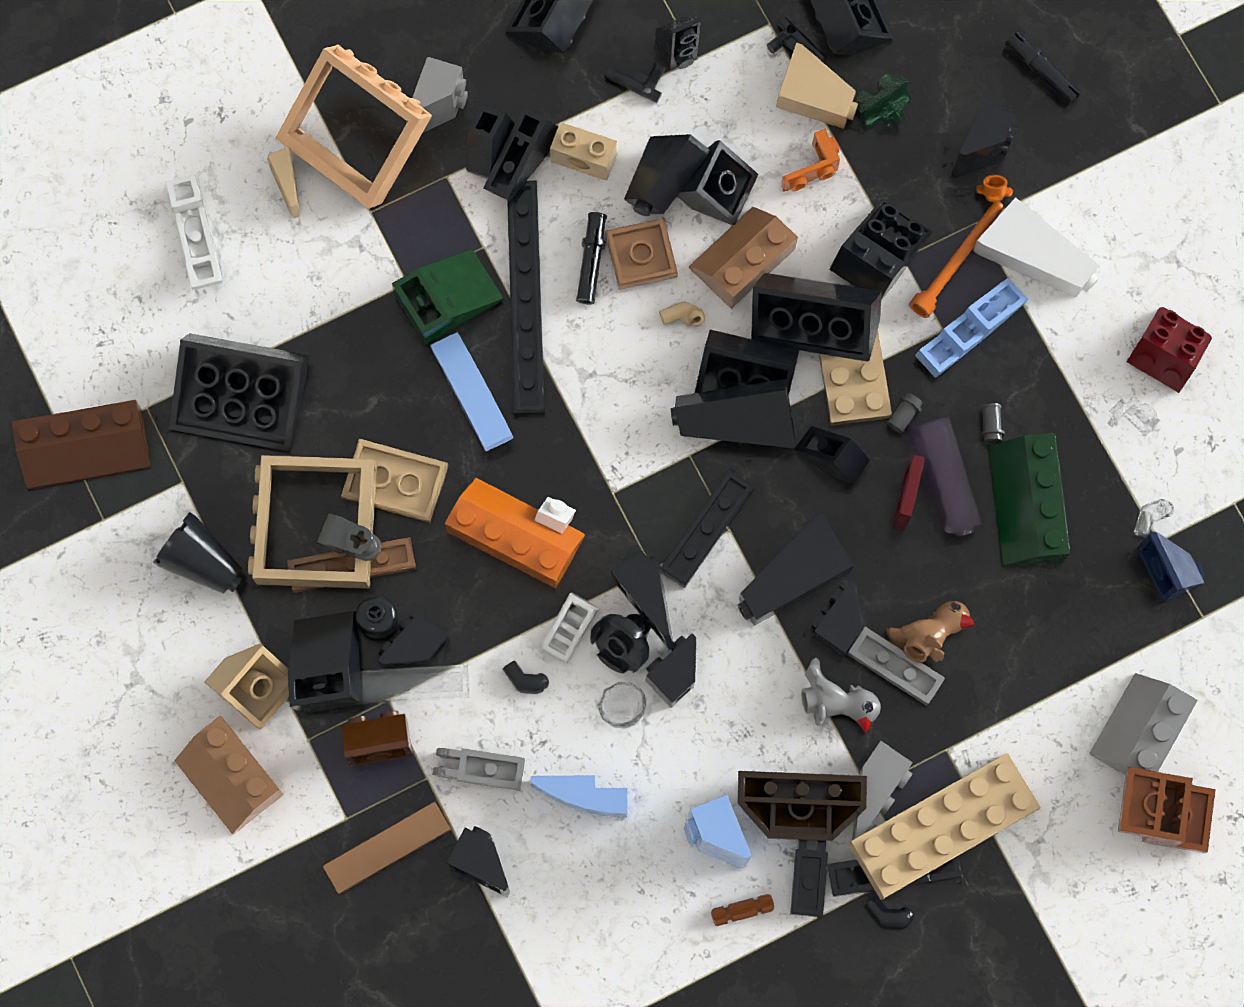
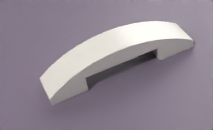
[166,174,222,290]

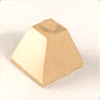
[204,644,289,730]

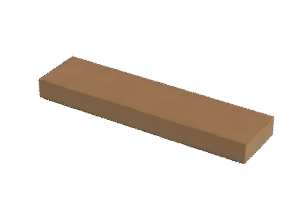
[287,537,416,593]
[323,802,451,895]

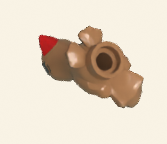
[886,601,975,662]

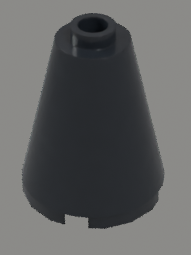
[153,512,244,594]

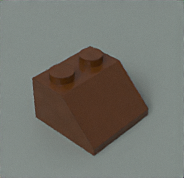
[342,710,413,767]

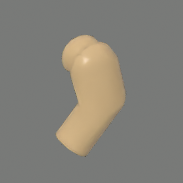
[659,301,705,327]

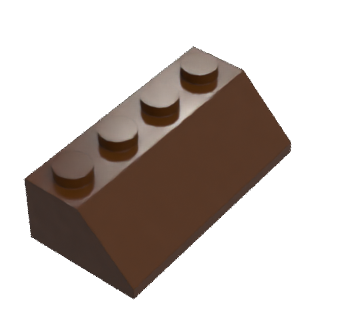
[12,400,151,490]

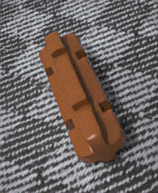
[711,894,774,926]

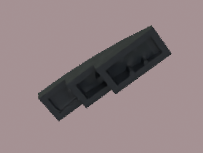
[827,856,963,897]

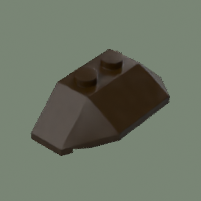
[737,771,867,841]

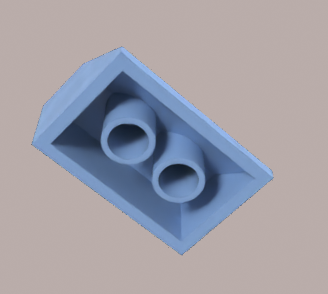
[684,795,752,869]

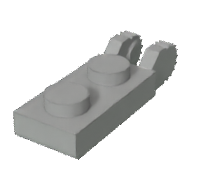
[432,748,525,791]

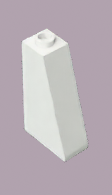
[973,198,1100,297]

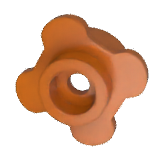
[976,175,1013,202]

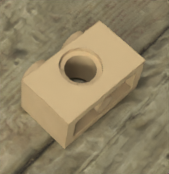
[550,122,617,181]

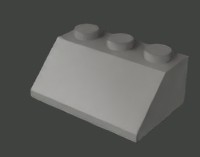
[1089,673,1198,775]

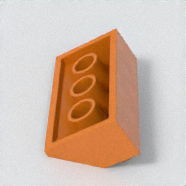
[445,478,585,589]

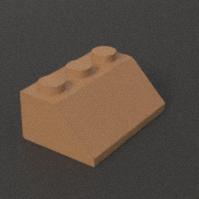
[689,207,798,309]
[174,716,284,835]

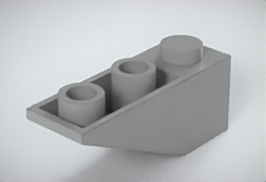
[852,741,913,840]

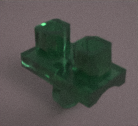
[855,74,911,129]

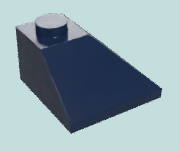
[1137,531,1204,603]

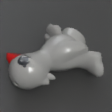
[801,658,881,732]

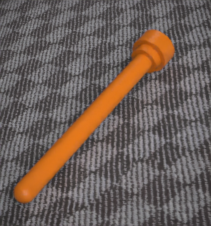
[909,201,1003,318]

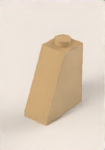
[776,43,858,129]

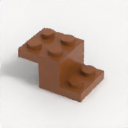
[1118,767,1216,854]

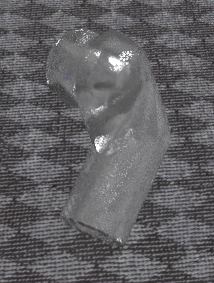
[1134,499,1175,537]

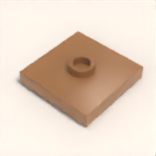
[605,218,678,290]

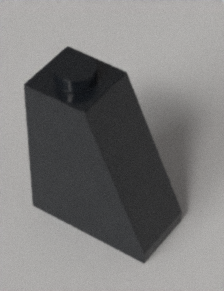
[624,134,710,216]

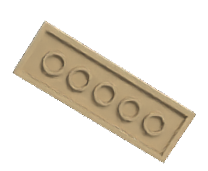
[848,753,1041,900]

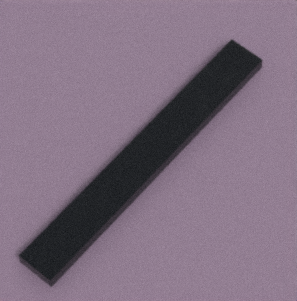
[507,180,545,416]

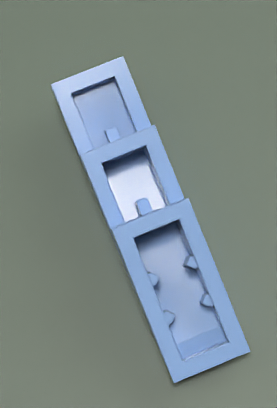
[915,278,1028,378]
[430,332,513,452]

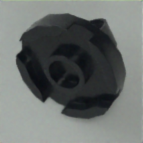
[590,614,651,674]

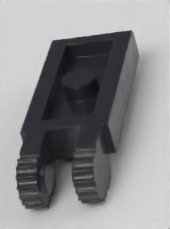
[790,840,828,918]

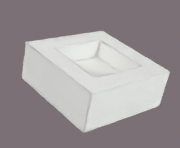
[534,497,576,534]

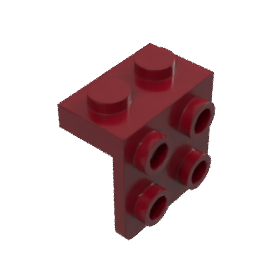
[1126,307,1212,393]

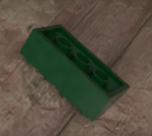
[988,433,1070,567]

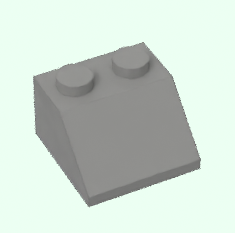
[412,57,468,132]

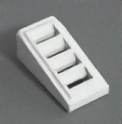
[540,593,599,663]

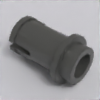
[886,393,922,434]
[980,403,1005,444]

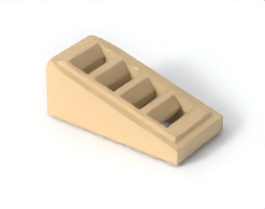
[267,147,300,218]

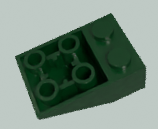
[391,249,504,345]

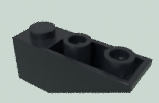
[655,17,700,70]

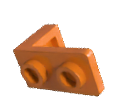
[781,129,840,192]

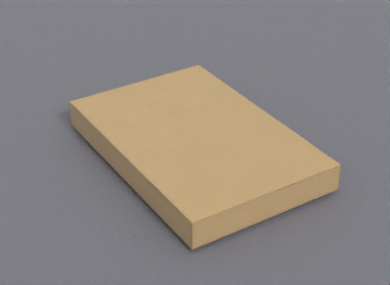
[341,439,449,523]

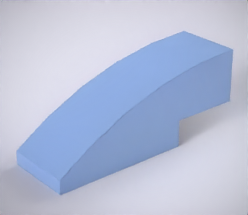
[531,775,628,818]

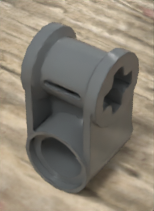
[316,513,382,561]

